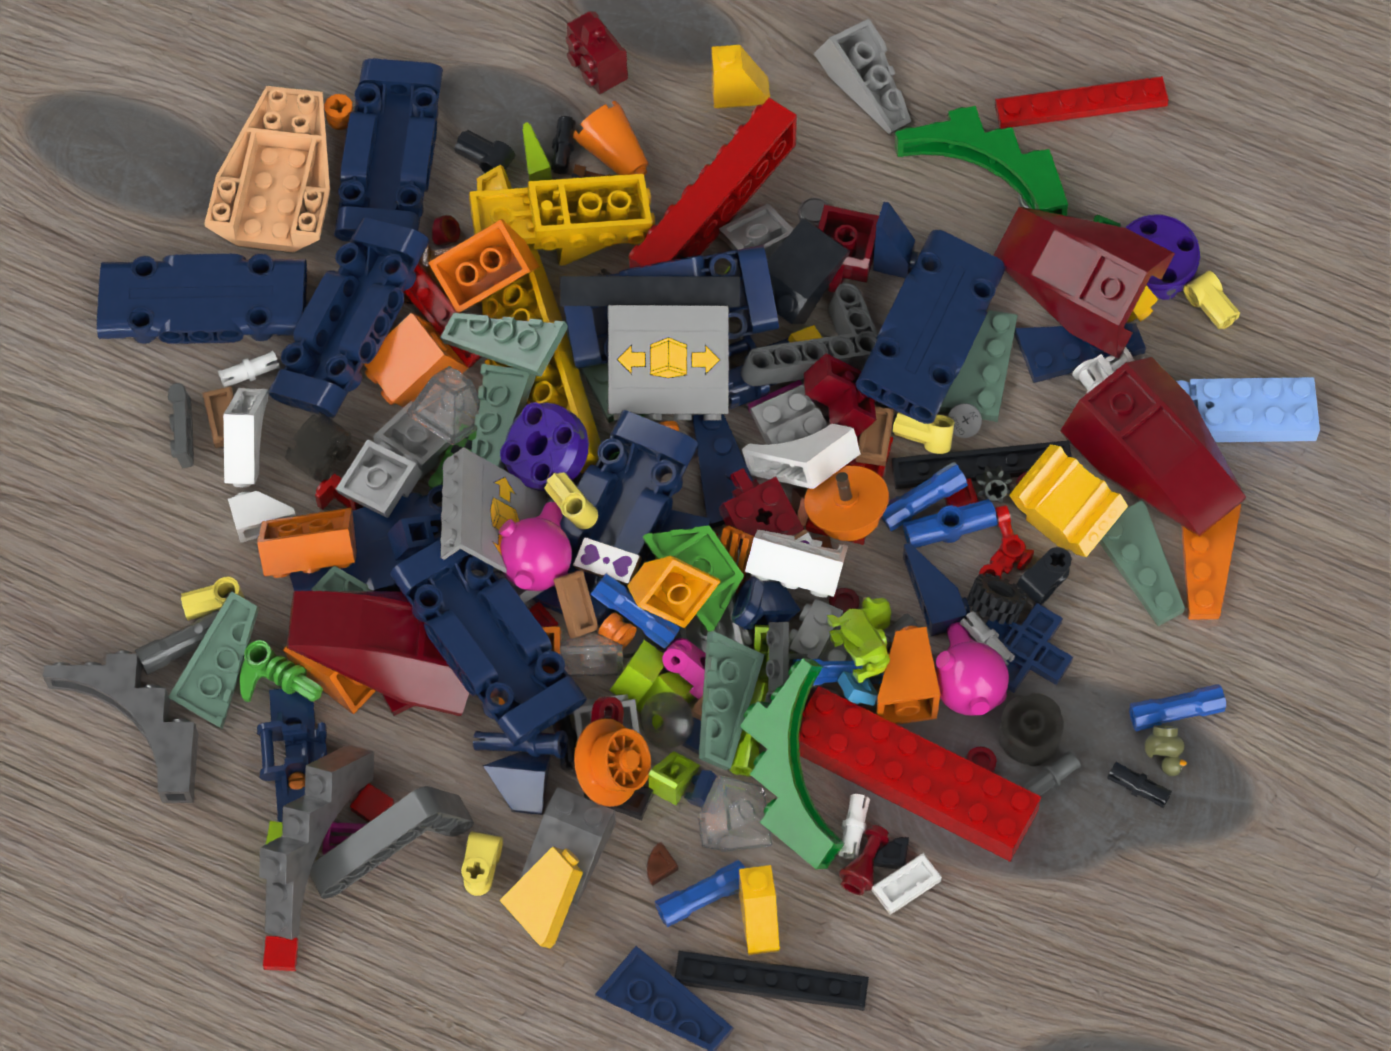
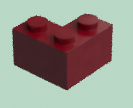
[803,353,877,437]

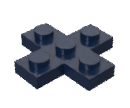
[986,603,1073,693]

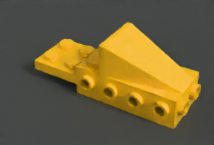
[469,174,655,266]

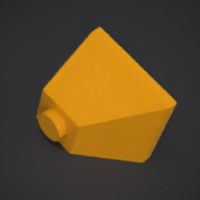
[627,556,720,628]

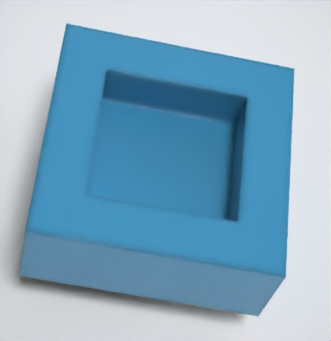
[837,671,878,706]

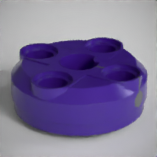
[1126,215,1200,300]
[500,402,589,491]

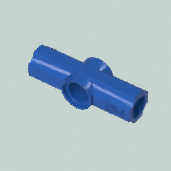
[903,499,997,548]

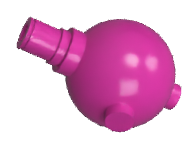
[499,502,572,591]
[935,622,1009,716]

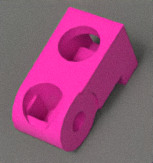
[663,638,706,700]

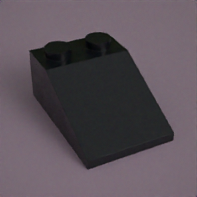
[767,218,850,324]

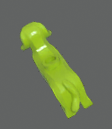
[827,596,892,683]

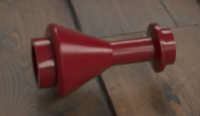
[839,825,889,896]

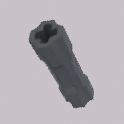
[135,610,219,675]

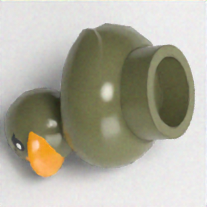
[1144,725,1187,776]

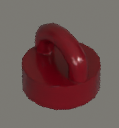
[432,214,460,245]

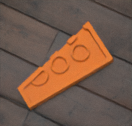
[1181,504,1241,620]

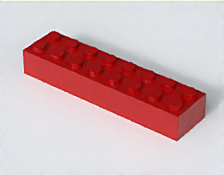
[628,98,797,268]
[799,686,1041,862]

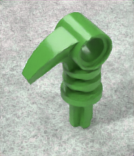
[240,640,323,702]

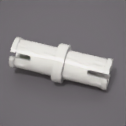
[218,351,280,388]
[838,794,870,860]

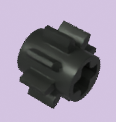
[976,465,1013,503]

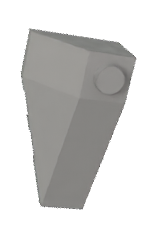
[814,19,911,134]

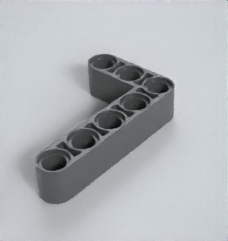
[740,283,878,386]
[310,786,474,899]

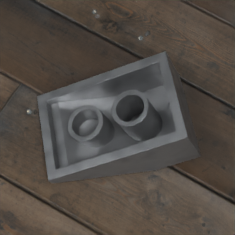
[519,787,616,905]

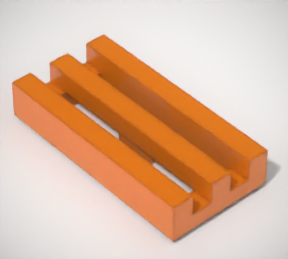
[720,525,754,593]

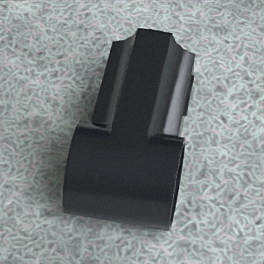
[454,130,516,173]

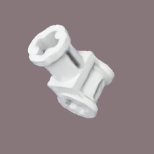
[1072,347,1134,394]

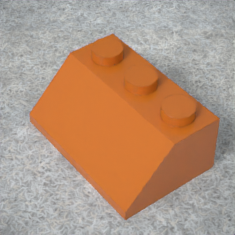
[428,219,540,313]
[257,508,357,578]

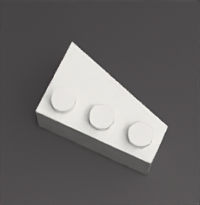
[745,529,848,597]

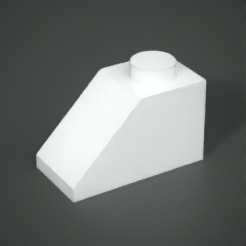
[228,491,296,543]

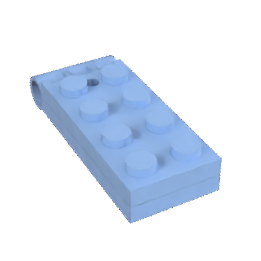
[1176,377,1320,442]

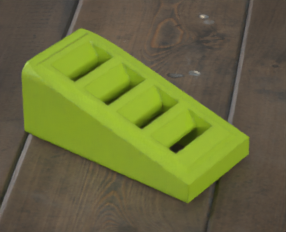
[522,122,552,181]

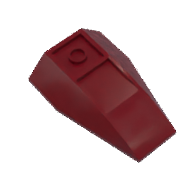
[993,206,1175,359]
[1060,357,1246,537]
[287,591,469,716]

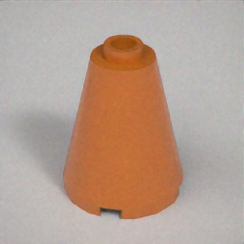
[573,101,649,176]

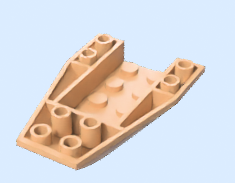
[205,86,330,253]

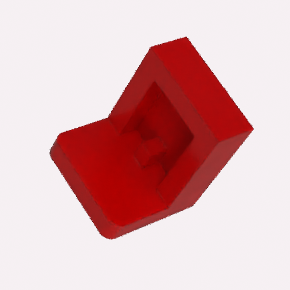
[315,473,364,511]

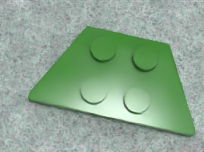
[642,525,744,632]

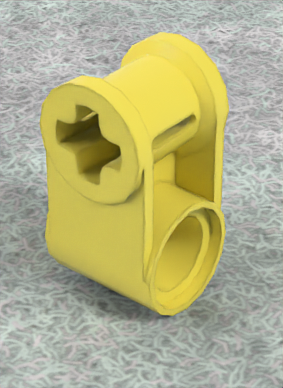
[461,831,503,896]

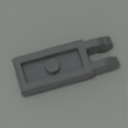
[168,382,194,468]

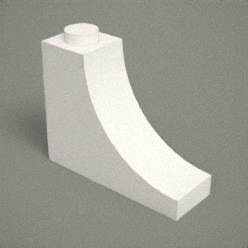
[224,388,268,488]
[742,424,861,489]

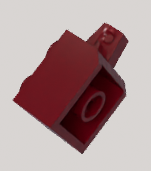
[565,11,628,95]
[818,205,879,293]
[719,468,804,553]

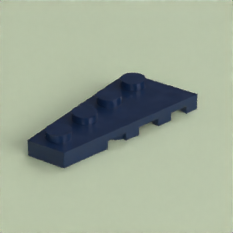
[1014,323,1146,383]
[693,415,753,529]
[595,946,734,1051]

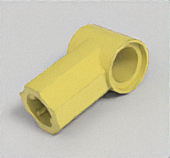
[1183,271,1240,329]
[893,412,955,454]
[544,472,598,530]
[181,577,245,621]

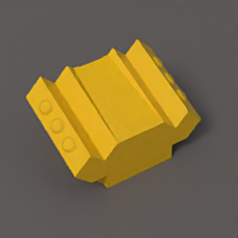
[1009,444,1128,557]

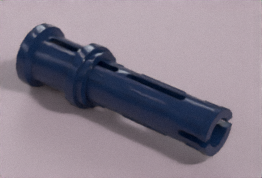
[473,730,568,758]

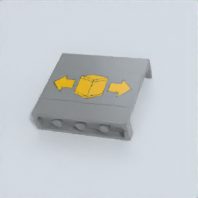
[607,305,728,421]
[440,447,546,603]

